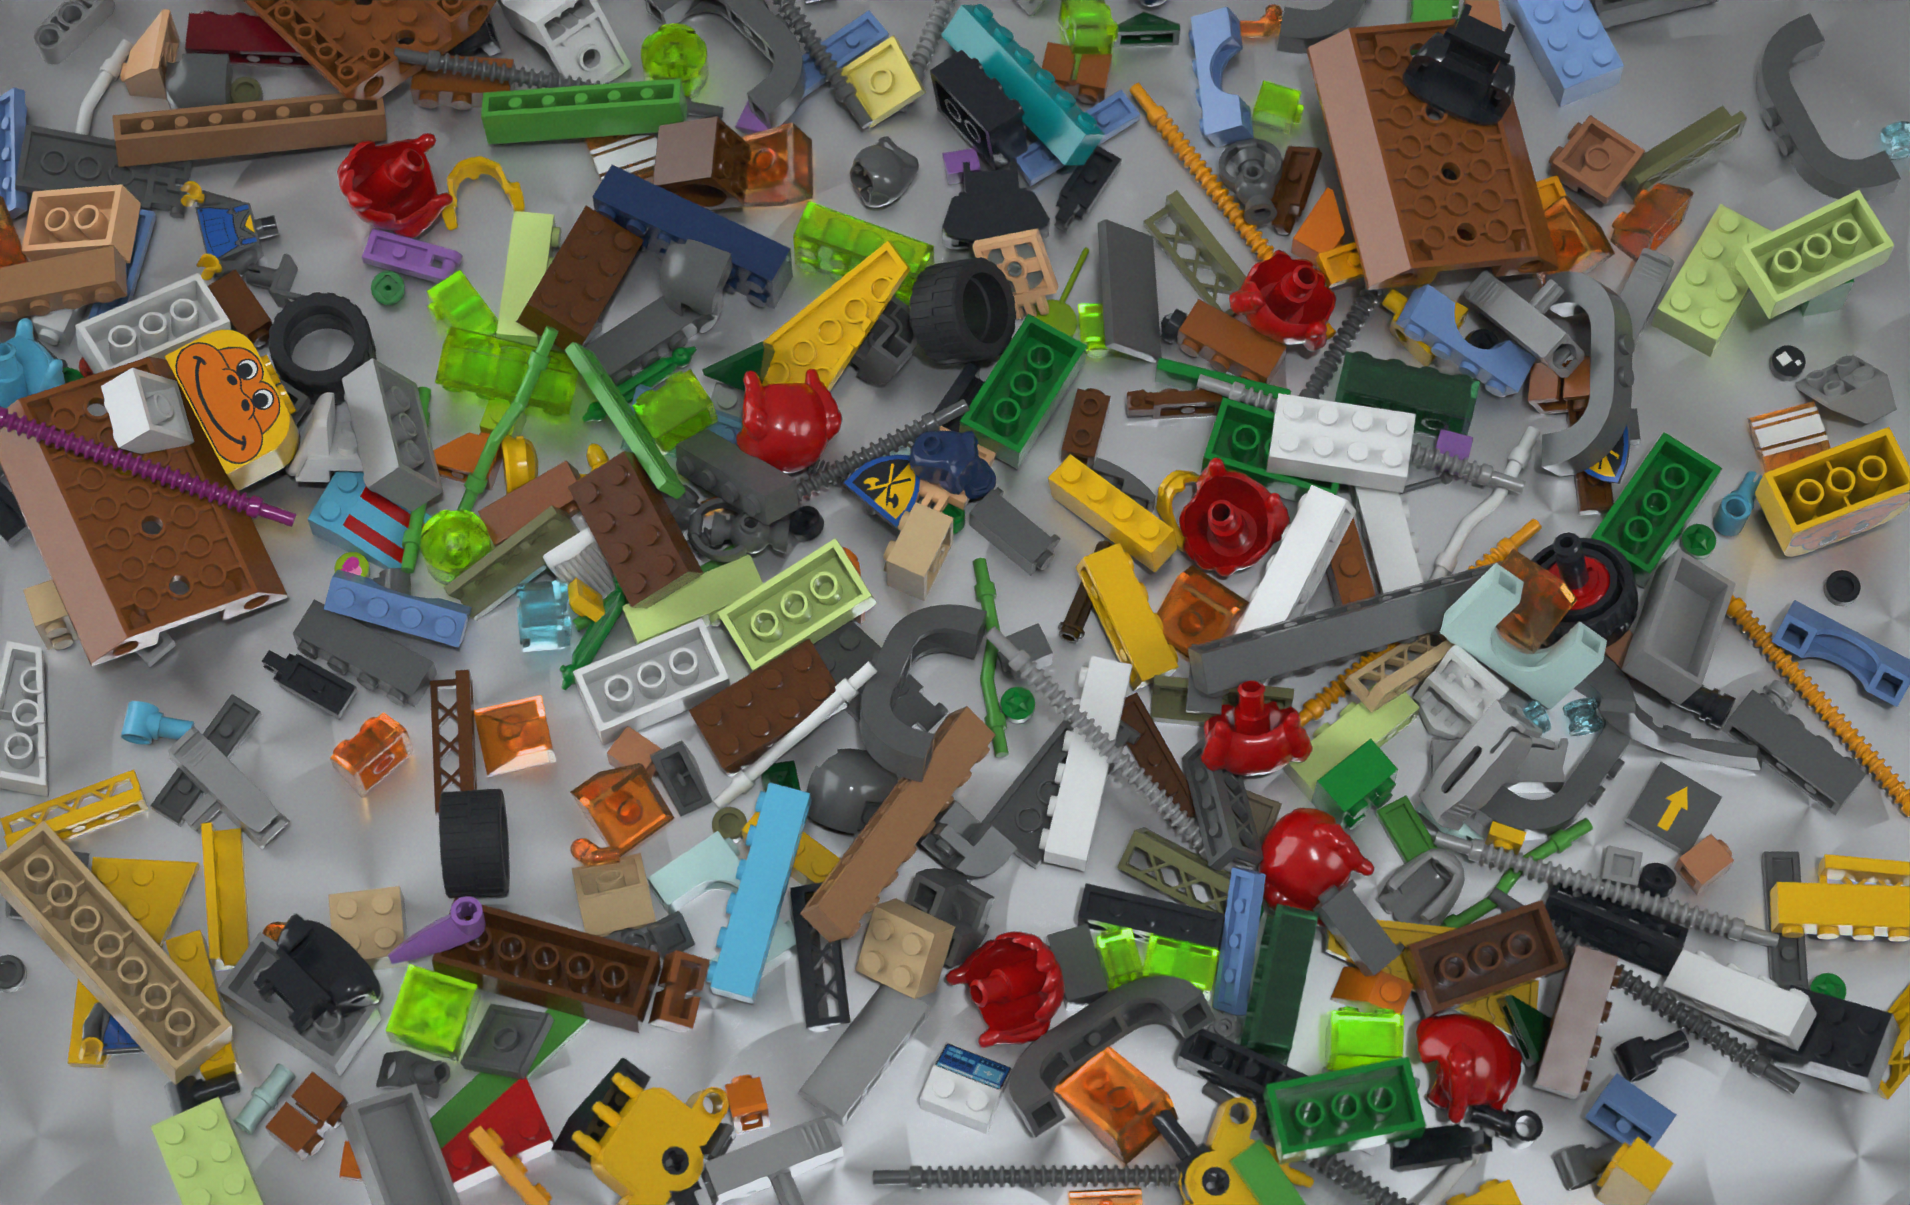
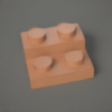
[1548,115,1645,204]

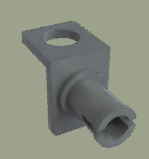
[246,254,305,308]
[376,1050,450,1099]

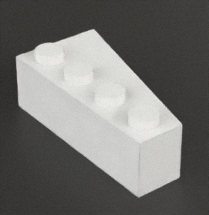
[0,641,48,797]

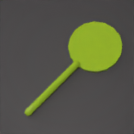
[1034,248,1089,337]

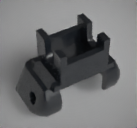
[1402,3,1516,126]
[942,158,1050,249]
[253,913,382,1035]

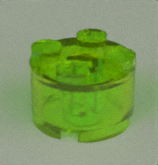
[641,23,709,99]
[420,509,493,585]

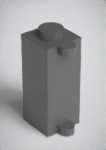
[969,487,1061,576]
[1313,879,1405,977]

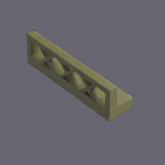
[1621,105,1747,201]
[1143,190,1246,317]
[444,505,580,621]
[1150,675,1294,727]
[1117,827,1264,924]

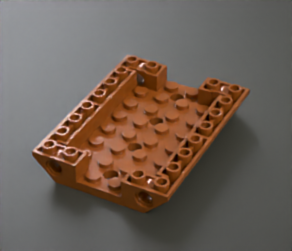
[243,0,497,101]
[1306,17,1559,290]
[0,357,287,667]

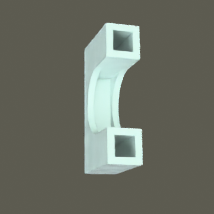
[1440,563,1607,710]
[648,831,798,999]

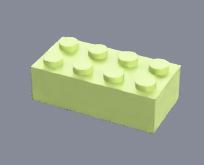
[1735,190,1894,319]
[1651,204,1772,357]
[717,538,877,671]
[151,1097,265,1205]

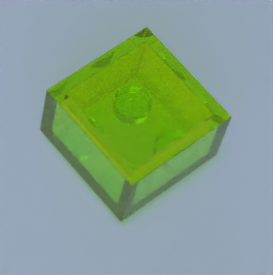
[632,369,719,456]
[1325,1007,1404,1071]

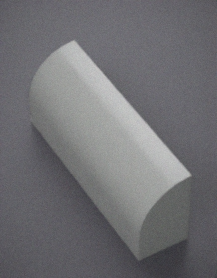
[797,984,929,1127]

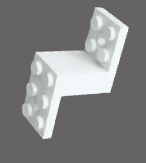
[497,0,632,84]

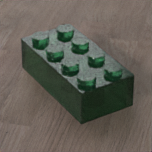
[1335,351,1480,439]
[1240,904,1319,1066]

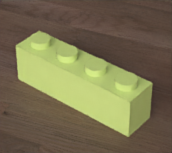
[496,211,561,350]
[622,554,763,645]
[1284,683,1420,802]

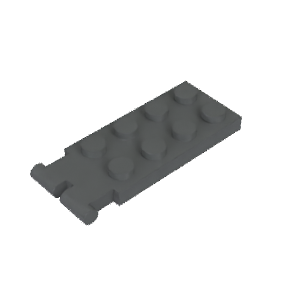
[15,124,193,219]
[813,620,948,732]
[981,720,1142,869]

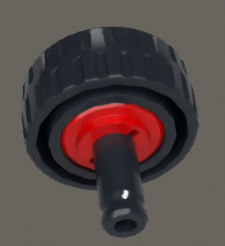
[1520,532,1639,648]

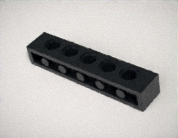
[1176,1028,1379,1156]

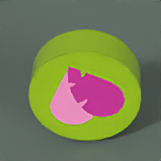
[334,552,370,578]

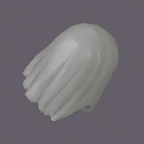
[1378,848,1465,926]

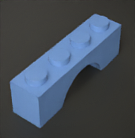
[1189,6,1254,148]
[1396,284,1536,397]
[324,569,472,647]
[1772,600,1910,707]

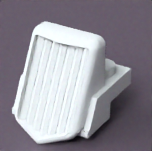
[284,393,363,482]
[543,511,616,599]
[1413,644,1510,740]

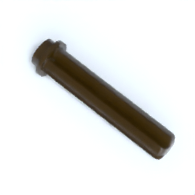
[1058,540,1113,643]

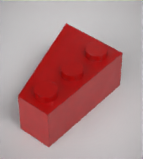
[440,1077,555,1193]

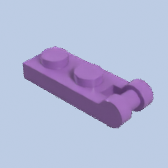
[362,228,463,288]

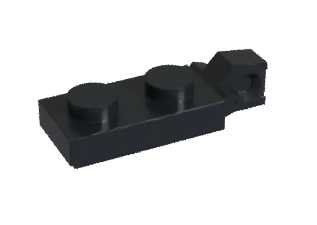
[1054,146,1122,232]
[262,650,358,719]
[1393,1124,1492,1173]

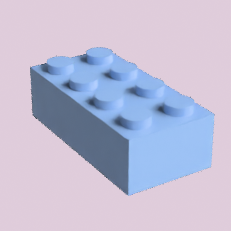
[1503,0,1624,107]

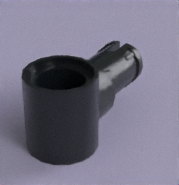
[1614,1030,1689,1083]
[164,1071,241,1116]
[1468,1104,1543,1150]

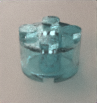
[516,580,572,653]

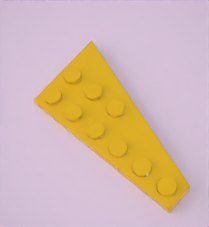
[762,241,911,391]
[68,857,200,1068]

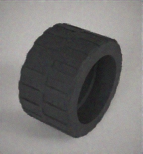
[910,257,1016,365]
[268,292,377,406]
[439,788,510,899]

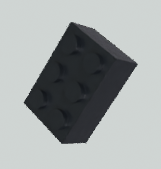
[930,49,1028,170]
[1766,985,1901,1094]

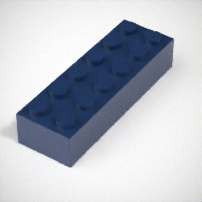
[592,165,793,309]

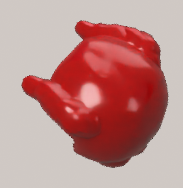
[337,133,453,238]
[1229,250,1336,351]
[736,369,843,474]
[1179,458,1291,576]
[1201,681,1313,776]
[1258,808,1374,928]
[946,931,1065,1048]
[1416,1014,1522,1123]

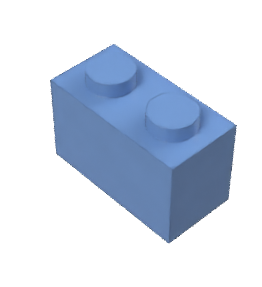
[1585,1073,1676,1148]

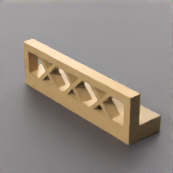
[1345,633,1455,713]

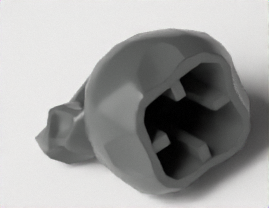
[850,136,919,208]

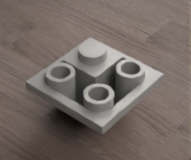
[1795,355,1897,424]

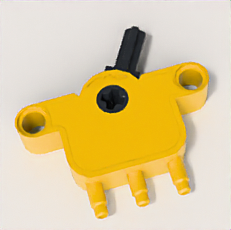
[572,1072,729,1205]
[1151,1097,1314,1205]

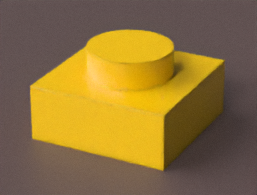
[567,577,605,622]
[1485,821,1526,855]

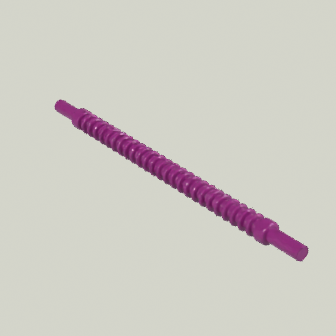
[0,406,296,527]

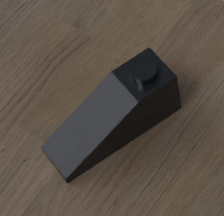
[551,1058,651,1170]

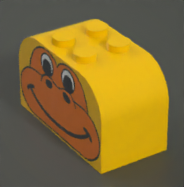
[165,330,299,491]
[1755,427,1910,557]

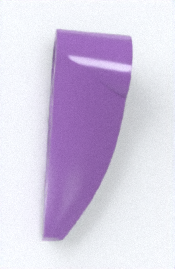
[388,896,485,964]

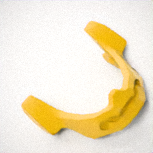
[441,156,525,230]
[1156,470,1200,552]

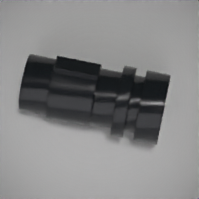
[1659,684,1736,729]

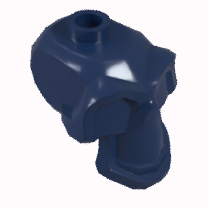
[909,430,996,499]

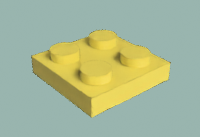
[841,36,926,128]

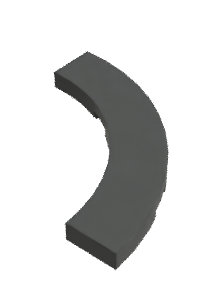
[1599,698,1763,770]

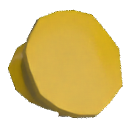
[501,435,538,495]

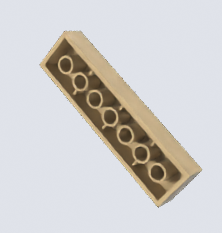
[0,821,232,1085]

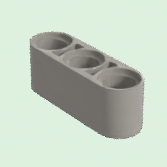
[34,0,115,64]

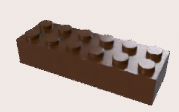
[432,897,661,1033]

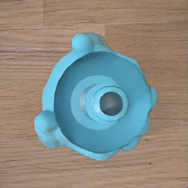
[0,318,65,408]

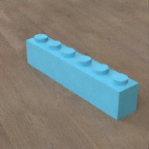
[706,783,812,1004]

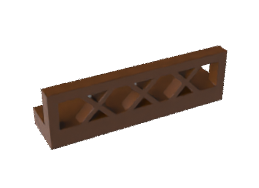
[430,669,477,816]

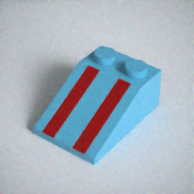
[307,471,436,569]

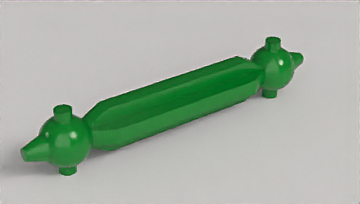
[582,346,697,423]
[559,577,626,691]

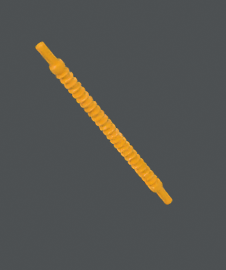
[1129,83,1336,340]
[1298,518,1542,727]
[1726,594,1910,817]

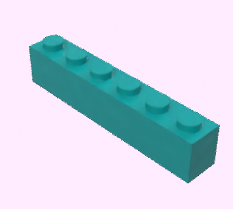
[941,4,1105,165]

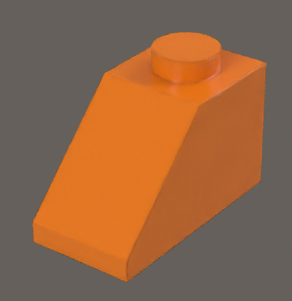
[1291,187,1345,268]
[433,433,503,491]
[1330,966,1414,1027]
[725,1075,771,1134]

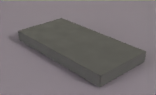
[1097,219,1162,363]

